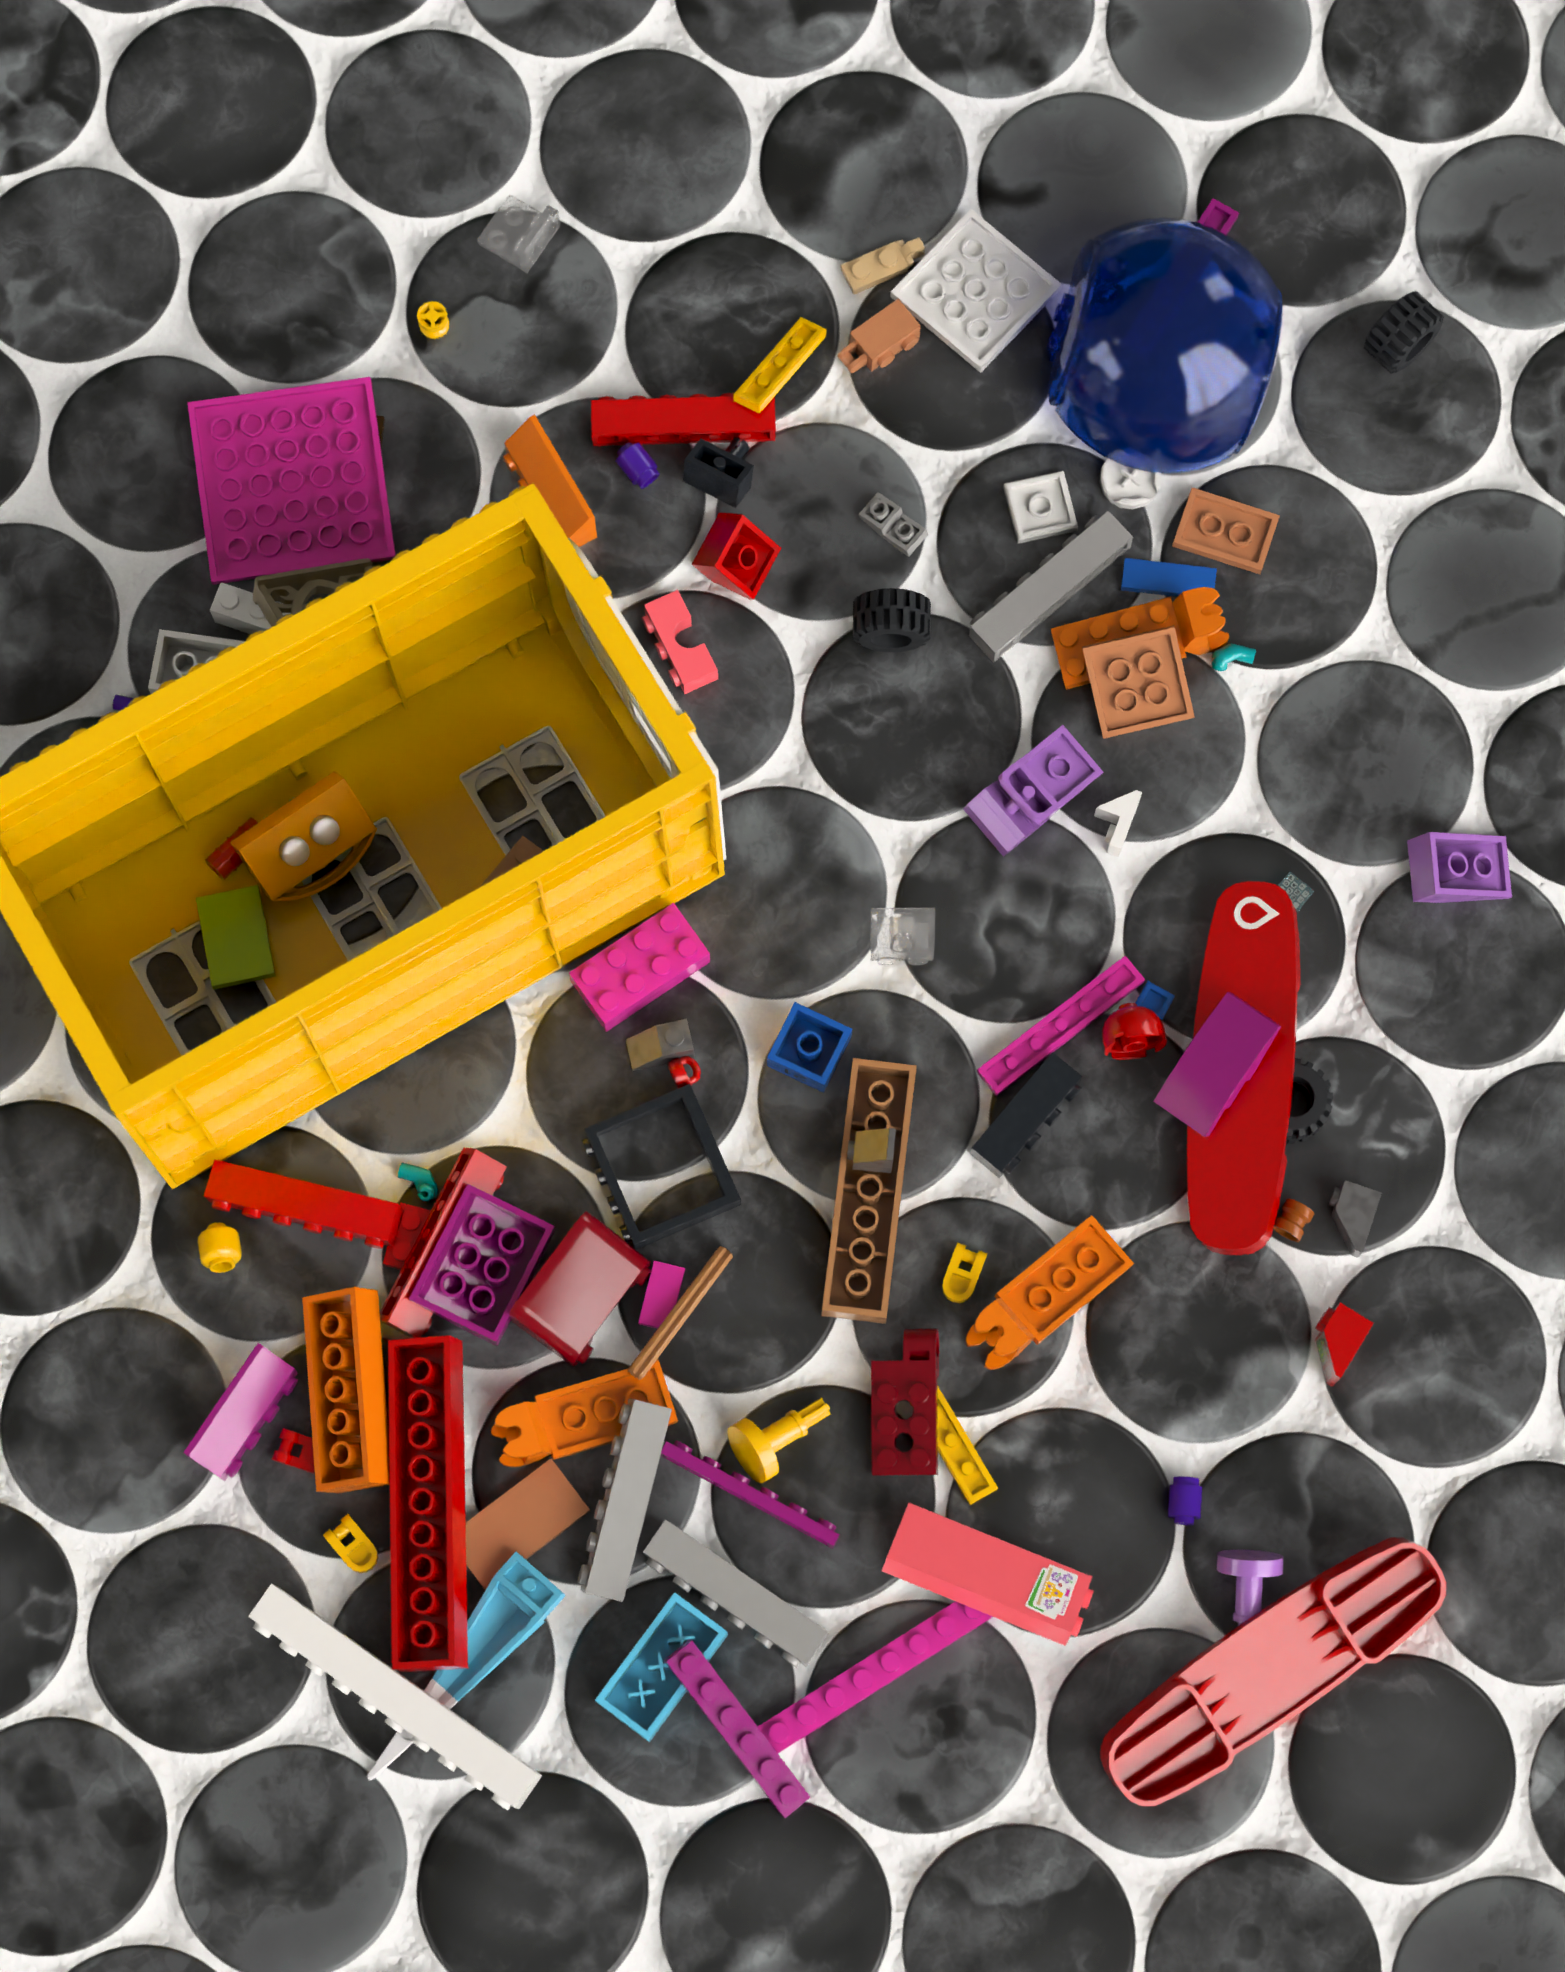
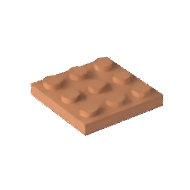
[1082,625,1195,739]

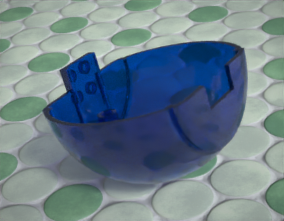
[1047,217,1283,474]

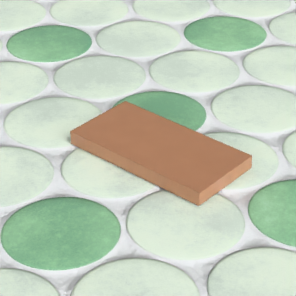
[466,1458,590,1590]

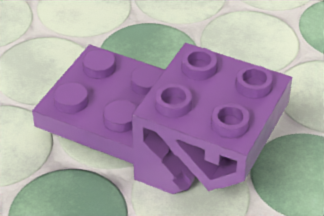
[963,725,1103,857]

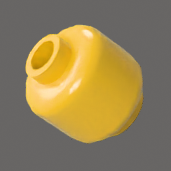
[198,1223,242,1273]

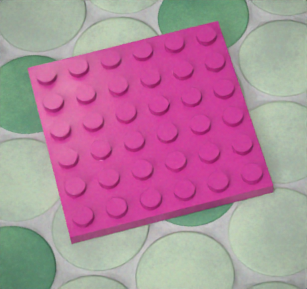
[187,377,396,585]

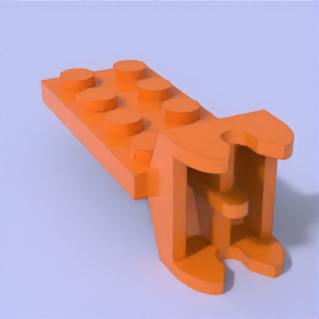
[1051,587,1229,690]
[965,1215,1134,1370]
[491,1360,678,1467]

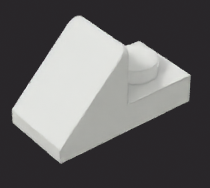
[1094,790,1142,857]

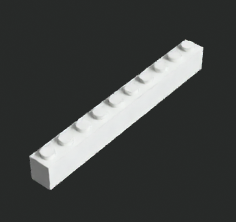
[248,1584,542,1810]

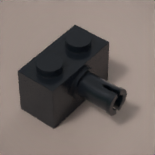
[683,437,754,508]

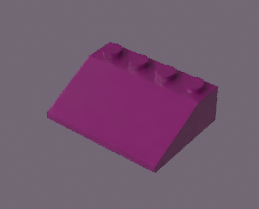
[409,1184,555,1346]

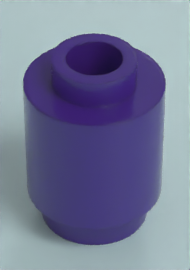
[616,442,660,489]
[1168,1476,1202,1525]

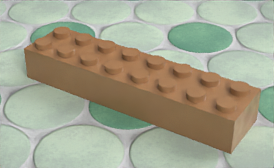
[822,1058,917,1324]

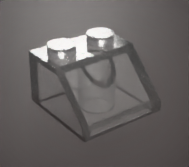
[870,908,935,965]

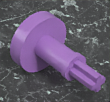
[1217,1550,1283,1626]

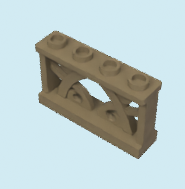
[253,558,372,627]

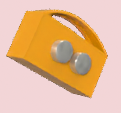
[230,771,377,901]

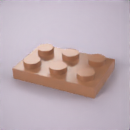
[1172,487,1280,574]

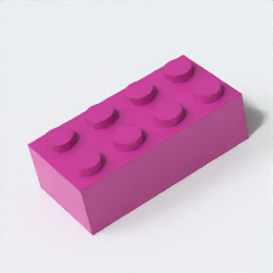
[569,903,710,1032]

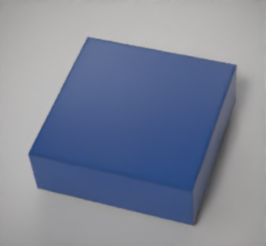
[1135,981,1175,1020]

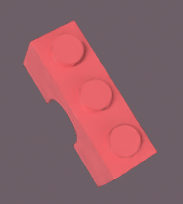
[642,590,718,695]

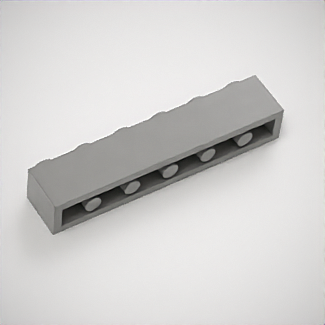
[969,511,1133,663]
[578,1398,672,1602]
[643,1519,828,1668]

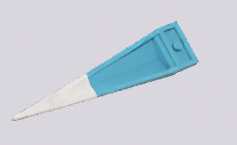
[368,1552,566,1780]

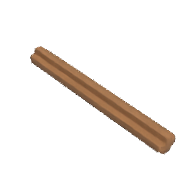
[628,1246,733,1380]

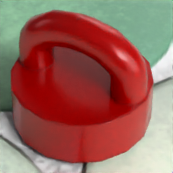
[667,1056,701,1089]

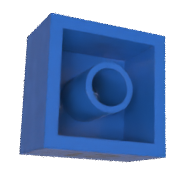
[767,1002,852,1093]

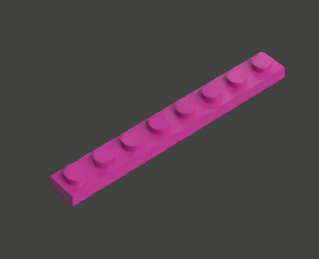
[758,1601,993,1754]

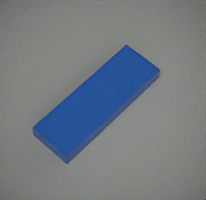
[1121,558,1217,597]

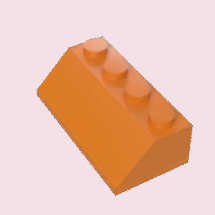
[503,414,597,547]

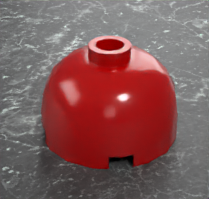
[1102,1003,1167,1060]

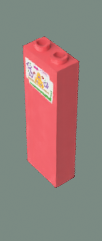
[882,1503,1094,1646]

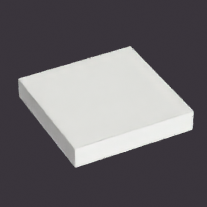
[1003,471,1078,544]

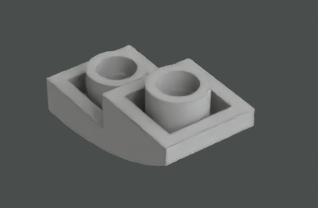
[858,492,928,557]

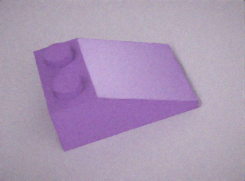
[1407,832,1512,903]

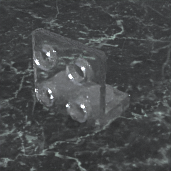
[477,195,560,273]

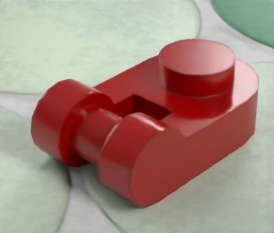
[272,1428,315,1474]

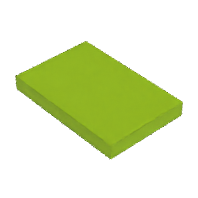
[196,885,276,990]

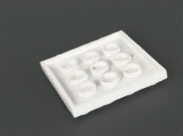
[890,209,1062,373]

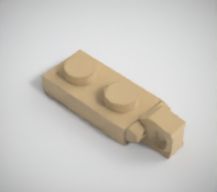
[841,237,925,295]

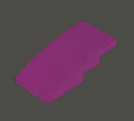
[1154,992,1281,1137]

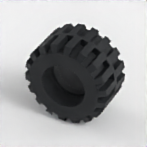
[1364,291,1444,374]
[853,588,931,652]
[1286,1058,1333,1144]

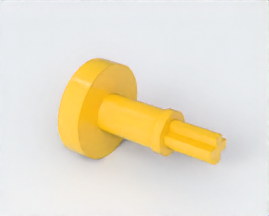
[727,1398,830,1483]

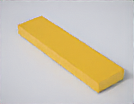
[734,317,826,414]
[908,1385,998,1506]

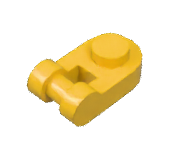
[942,1242,988,1303]
[323,1514,378,1573]

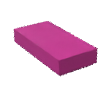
[638,1261,685,1329]

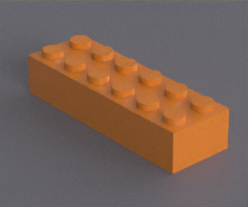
[302,1287,390,1493]

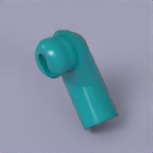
[1211,643,1256,671]
[398,1162,438,1201]

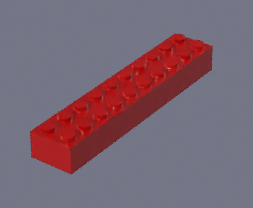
[388,1335,468,1672]

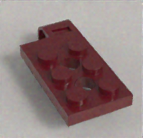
[871,1328,940,1475]

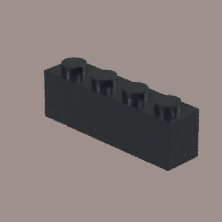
[970,1052,1082,1178]

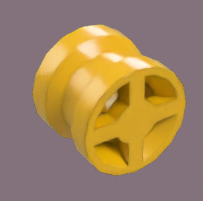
[417,301,449,339]

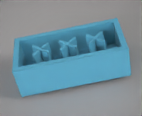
[595,1592,728,1742]

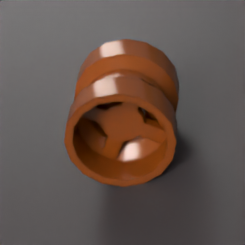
[1273,1198,1315,1242]

